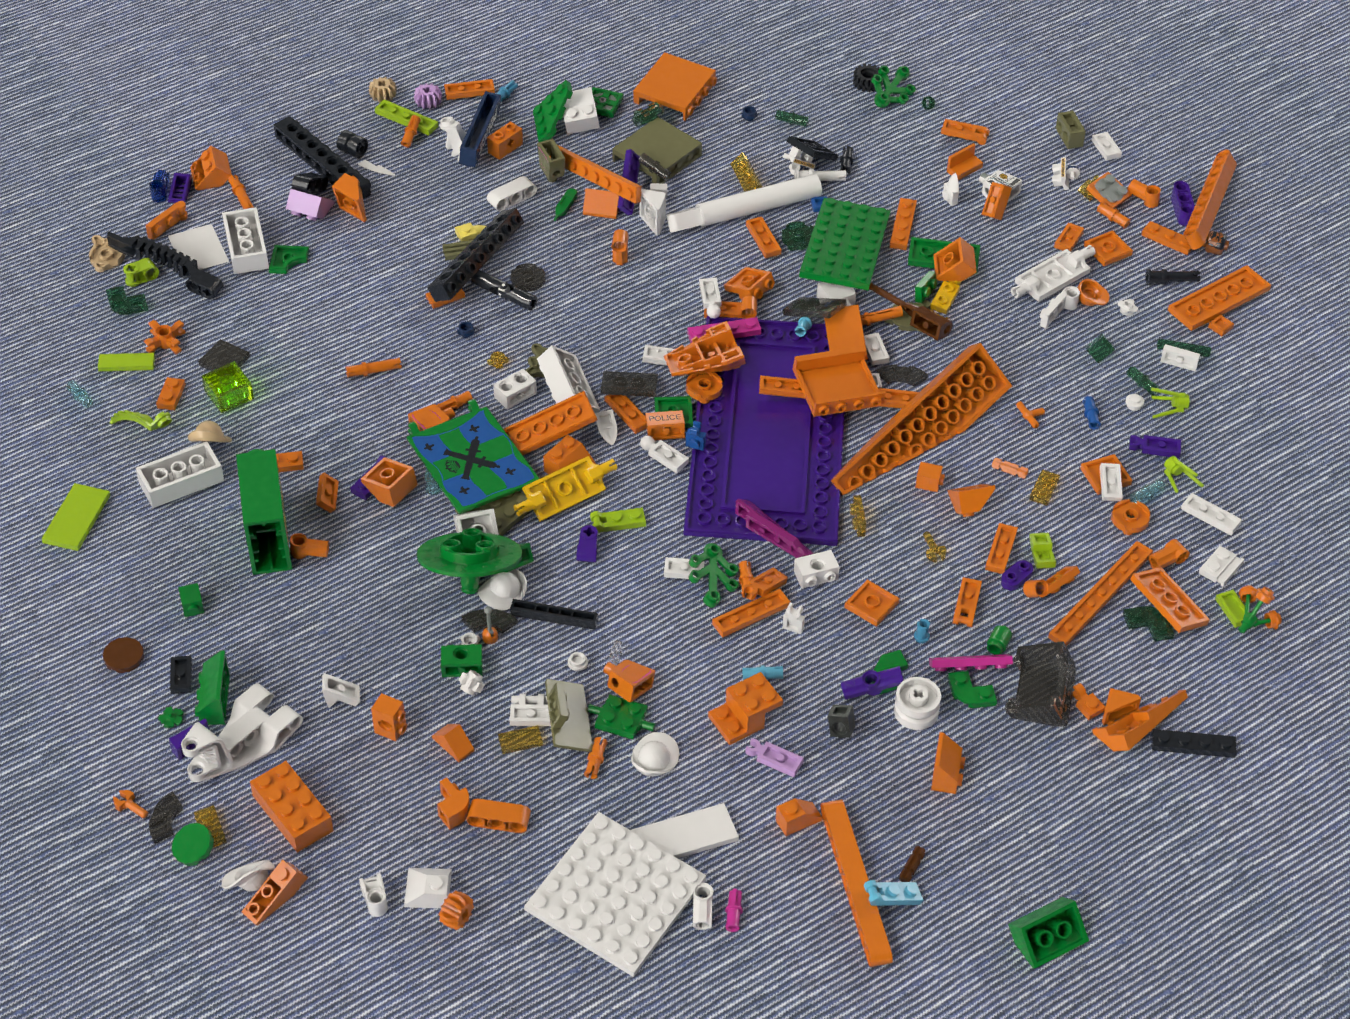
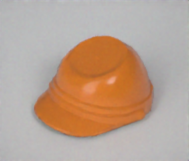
[1077,279,1110,306]

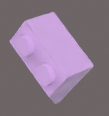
[286,189,335,221]

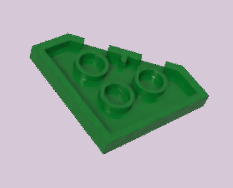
[533,80,573,142]

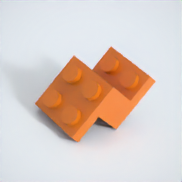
[708,672,783,745]

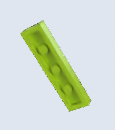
[375,99,439,136]

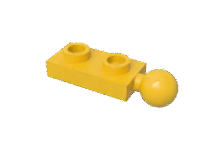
[930,281,962,314]

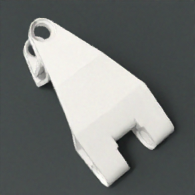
[181,683,303,782]

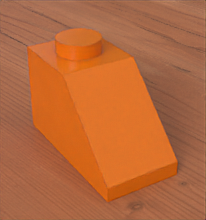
[775,798,823,836]

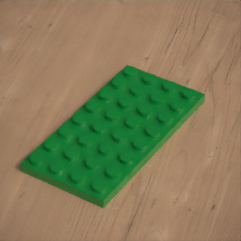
[799,198,891,291]

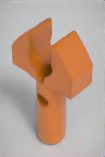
[113,790,148,818]

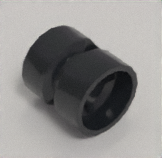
[336,130,368,159]

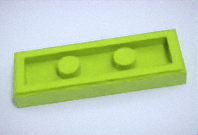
[98,353,155,372]

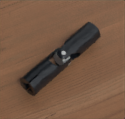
[471,270,538,311]

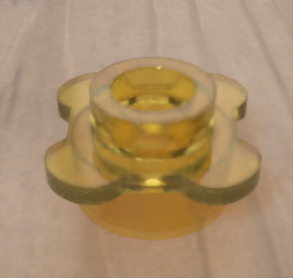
[487,351,509,369]

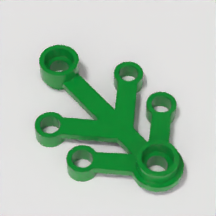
[871,65,916,108]
[688,543,739,608]

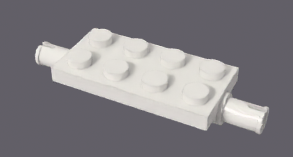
[1011,245,1096,302]

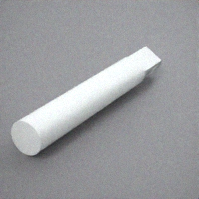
[666,174,822,232]

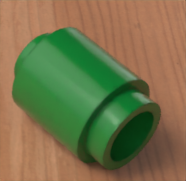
[987,625,1012,655]

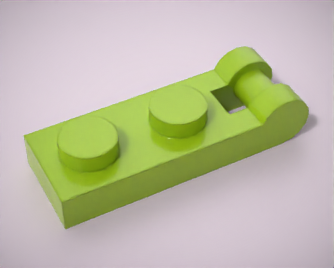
[590,507,646,533]

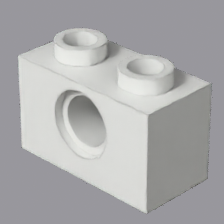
[794,550,840,588]

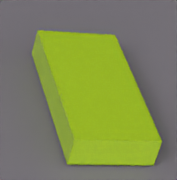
[1215,589,1250,628]

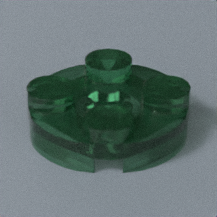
[632,102,664,126]
[781,221,814,251]

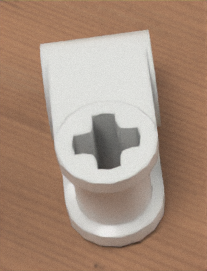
[359,873,388,917]

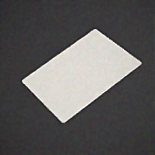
[168,224,229,270]

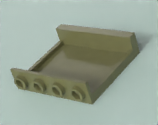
[612,117,702,184]

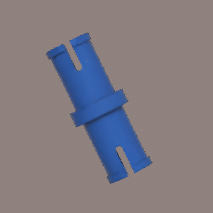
[1082,396,1101,430]

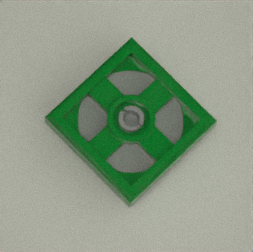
[592,87,624,118]

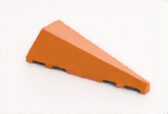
[1092,690,1188,751]

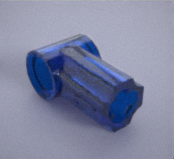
[149,170,170,203]

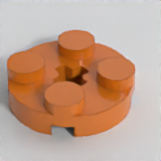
[686,372,723,404]
[1111,499,1150,535]

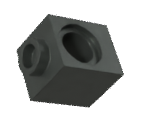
[828,704,856,738]

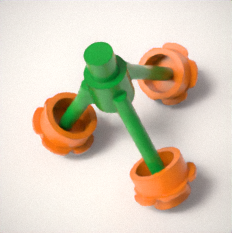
[1238,585,1282,634]

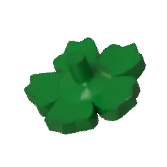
[158,706,183,728]

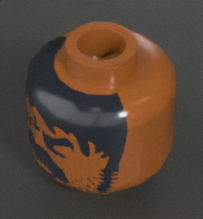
[1203,231,1230,255]

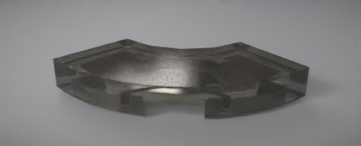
[877,364,928,387]
[461,609,518,634]
[149,791,183,844]

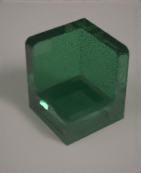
[1085,333,1115,363]

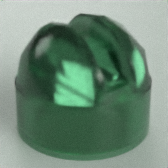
[921,96,935,110]

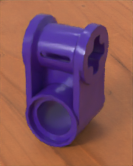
[576,525,598,563]

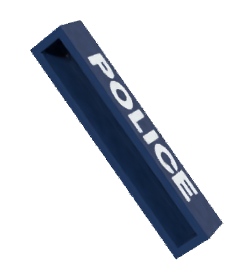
[459,91,501,167]

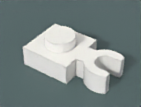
[783,602,805,634]

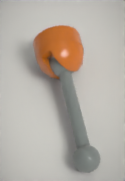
[482,606,498,644]

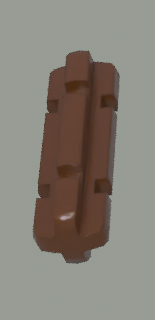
[899,846,926,882]

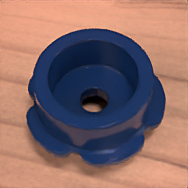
[741,106,757,121]
[457,321,475,338]

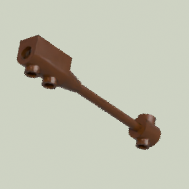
[869,282,953,341]

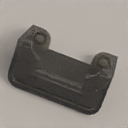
[1005,641,1076,727]

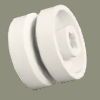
[894,677,941,730]

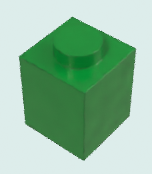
[178,583,204,617]

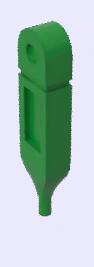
[553,188,577,221]

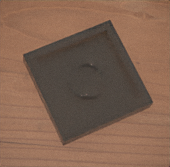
[198,339,250,379]

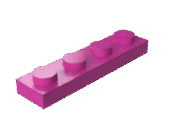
[687,317,761,343]
[929,654,1013,671]

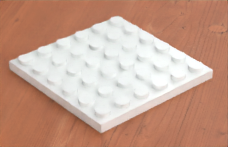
[524,812,706,977]

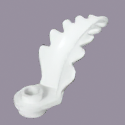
[439,117,467,161]

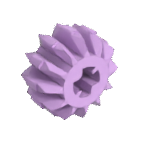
[414,83,442,109]

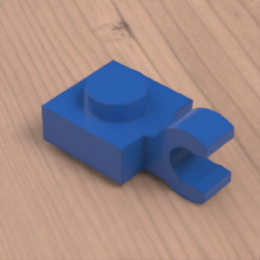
[686,421,706,451]

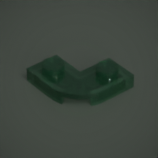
[106,286,148,315]
[1123,606,1174,642]

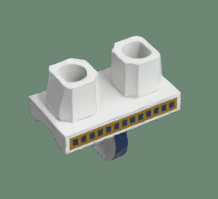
[783,146,816,175]
[1052,157,1080,190]

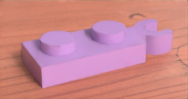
[745,738,804,777]

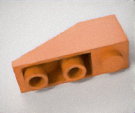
[241,859,308,926]

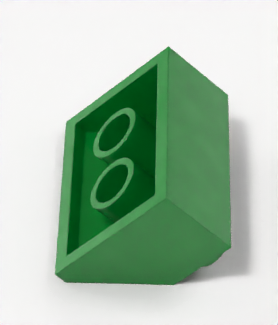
[195,650,230,725]
[1008,897,1089,969]

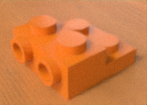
[724,267,775,300]

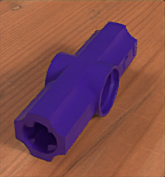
[841,666,904,700]

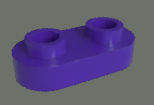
[1000,560,1033,591]

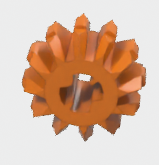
[439,891,474,930]

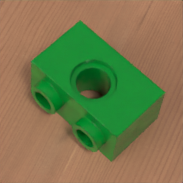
[441,644,483,677]

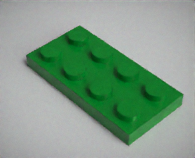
[907,237,980,274]

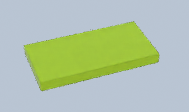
[41,483,111,551]

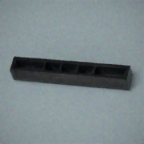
[510,599,598,630]

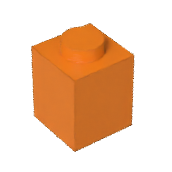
[915,462,945,492]

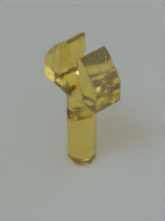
[923,531,946,563]

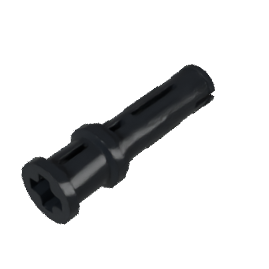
[1145,269,1200,285]

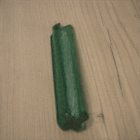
[1157,339,1211,357]

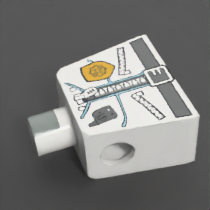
[979,170,1022,203]

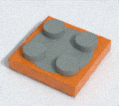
[1086,172,1132,209]

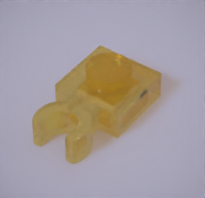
[1078,175,1099,201]

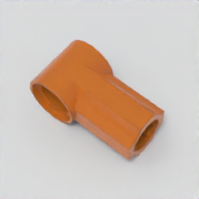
[1127,179,1161,208]
[611,229,629,265]
[290,533,329,559]
[1148,539,1190,569]

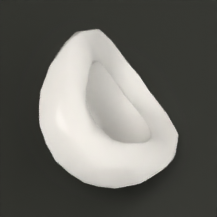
[478,569,527,611]
[631,732,679,776]
[221,860,275,891]

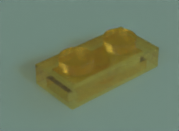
[1029,469,1060,506]
[849,495,866,537]
[193,805,227,847]

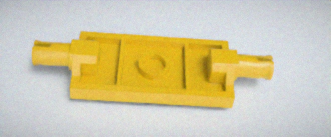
[513,456,617,522]

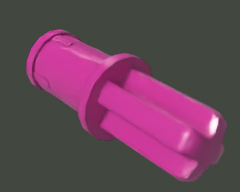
[725,888,743,932]

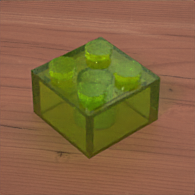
[202,361,254,413]

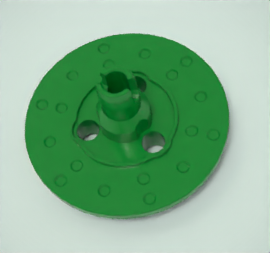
[417,528,522,594]

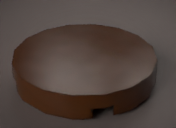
[103,637,144,673]

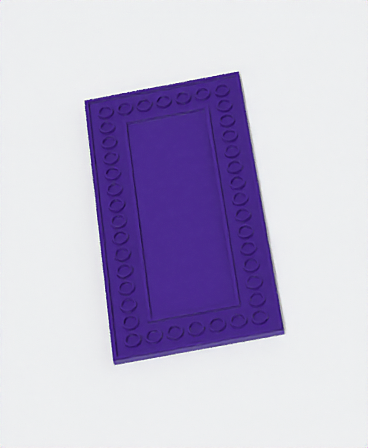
[683,316,845,546]

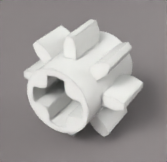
[458,670,485,695]

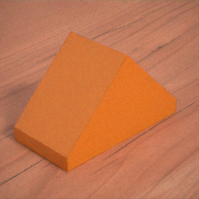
[1102,688,1141,725]
[432,724,475,762]

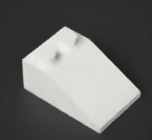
[563,87,600,135]

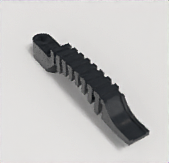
[107,232,224,299]

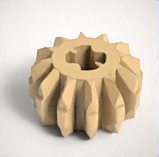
[369,77,397,103]

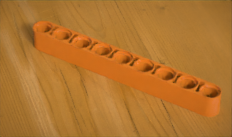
[1183,149,1237,250]
[821,799,893,967]

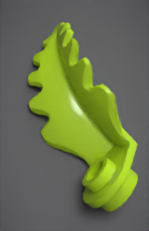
[110,410,172,431]

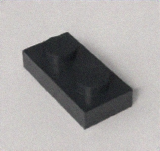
[170,655,192,694]

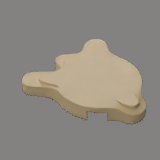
[89,235,125,272]

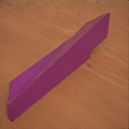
[735,499,814,558]

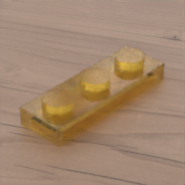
[730,153,762,192]

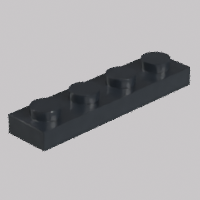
[1151,729,1237,758]

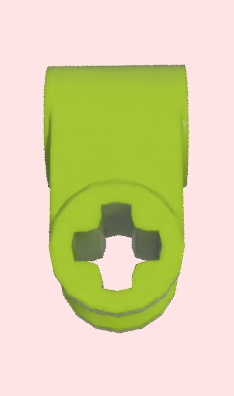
[123,258,159,287]

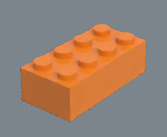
[250,761,334,853]

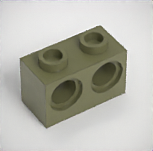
[1055,110,1086,149]

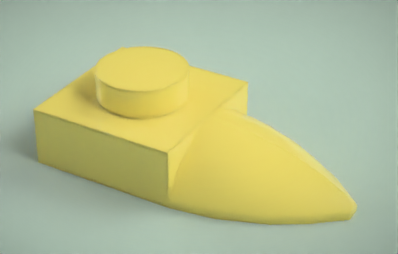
[455,222,486,242]

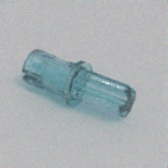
[66,380,93,408]

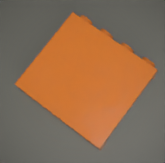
[633,52,717,121]
[792,346,886,417]

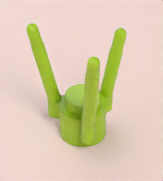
[1151,387,1190,419]
[1164,456,1204,493]

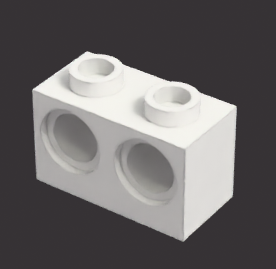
[494,369,537,410]

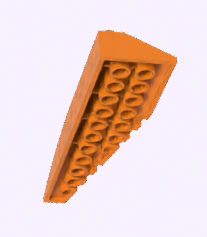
[831,343,1012,495]

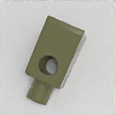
[537,139,565,182]

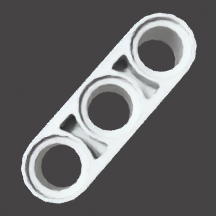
[487,176,537,212]

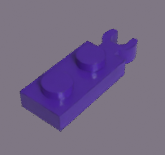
[1129,435,1181,458]

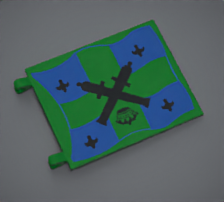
[406,399,540,515]

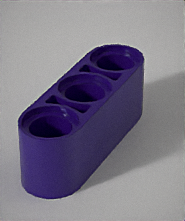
[1171,181,1195,226]

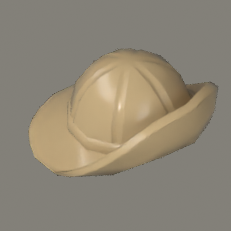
[188,421,232,443]

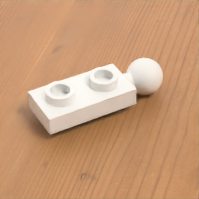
[699,277,721,319]
[640,436,689,473]

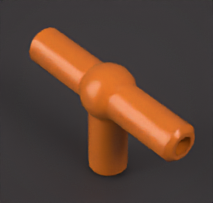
[1016,401,1045,429]

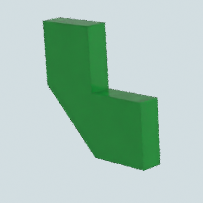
[872,650,908,694]

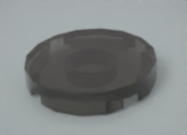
[510,263,545,292]

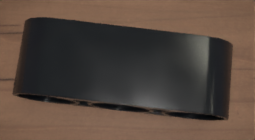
[291,172,328,194]

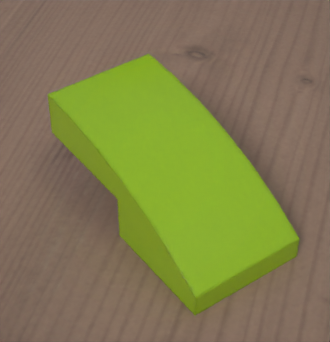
[1029,532,1056,569]

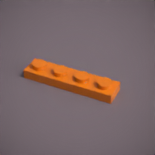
[889,198,917,250]
[712,589,790,638]

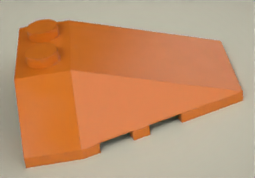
[663,321,746,376]

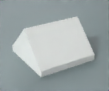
[639,189,666,236]

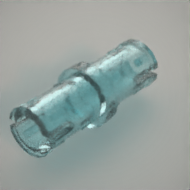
[1129,479,1165,503]

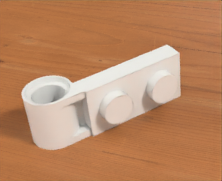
[1040,286,1080,329]

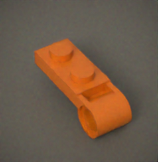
[704,296,758,319]
[1023,566,1080,598]

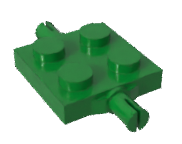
[587,694,656,740]

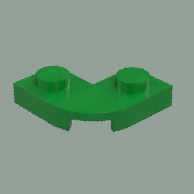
[948,671,997,708]

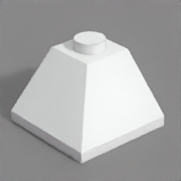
[453,509,499,535]
[404,868,452,908]

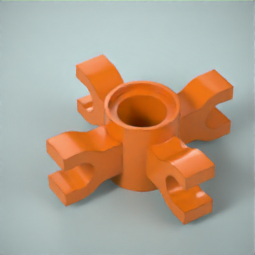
[144,320,186,354]

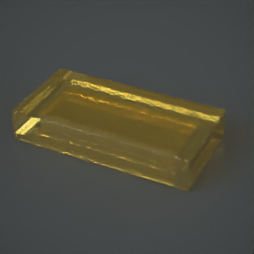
[498,725,543,754]

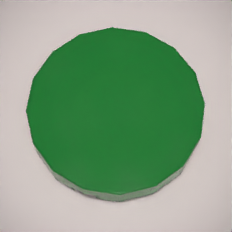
[172,823,214,866]

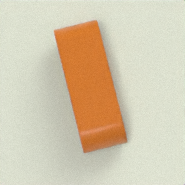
[466,799,531,833]

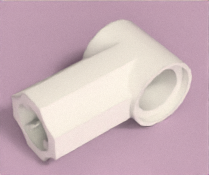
[693,882,713,930]

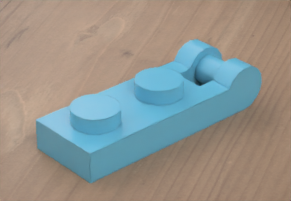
[864,880,923,906]

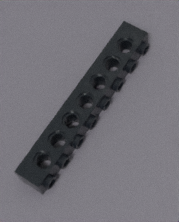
[273,116,371,199]
[427,208,524,302]

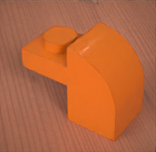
[437,777,470,830]

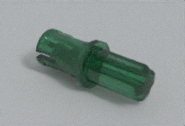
[775,110,809,127]
[1126,367,1160,396]

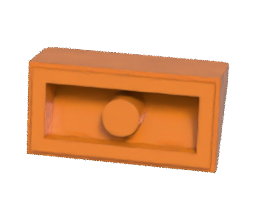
[981,182,1012,220]

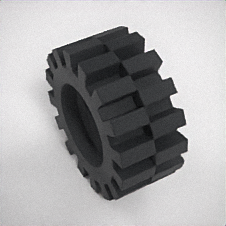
[853,64,882,92]

